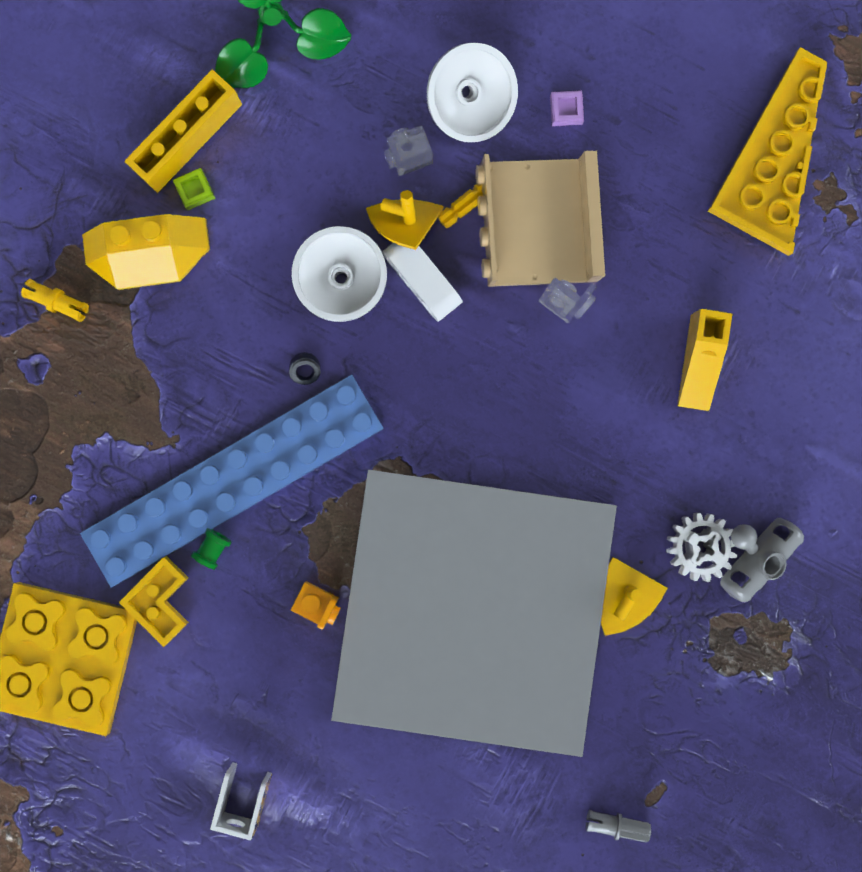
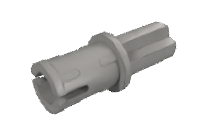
[586,810,651,843]

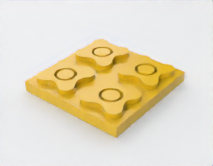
[0,582,137,736]

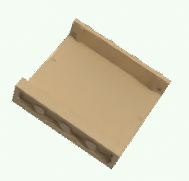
[476,151,605,287]

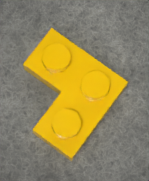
[119,556,189,647]

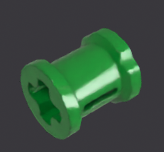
[191,528,232,570]

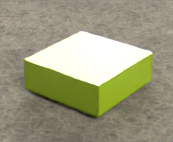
[173,168,215,211]

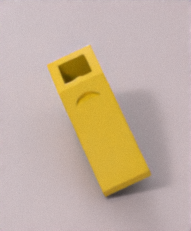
[677,309,733,411]

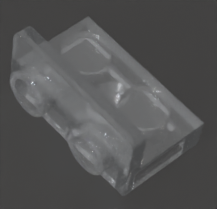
[538,278,597,323]

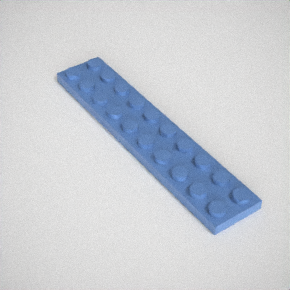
[80,375,384,588]

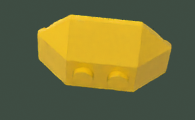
[82,214,210,290]

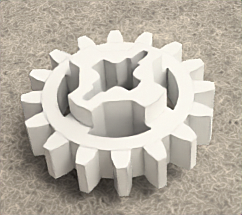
[666,513,737,582]

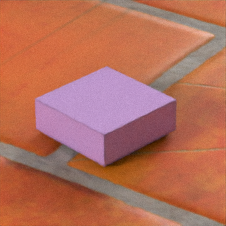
[550,90,584,126]

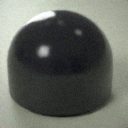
[289,352,321,385]

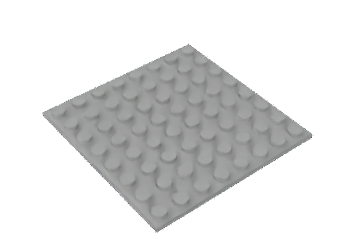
[331,470,617,757]

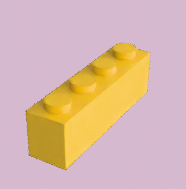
[124,69,242,193]

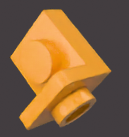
[290,581,341,630]

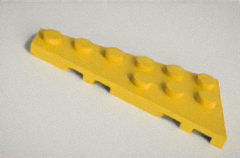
[708,47,827,256]

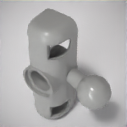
[720,518,804,602]

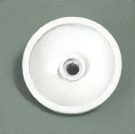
[427,43,518,142]
[292,226,387,322]

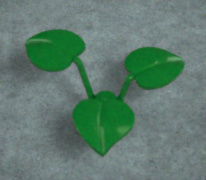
[215,0,351,88]

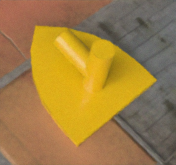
[366,190,444,250]
[601,557,668,636]

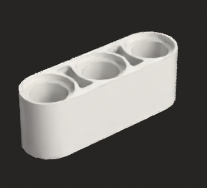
[382,243,463,322]

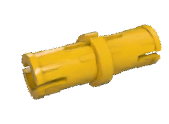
[21,279,89,322]

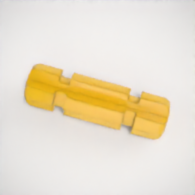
[438,184,483,228]

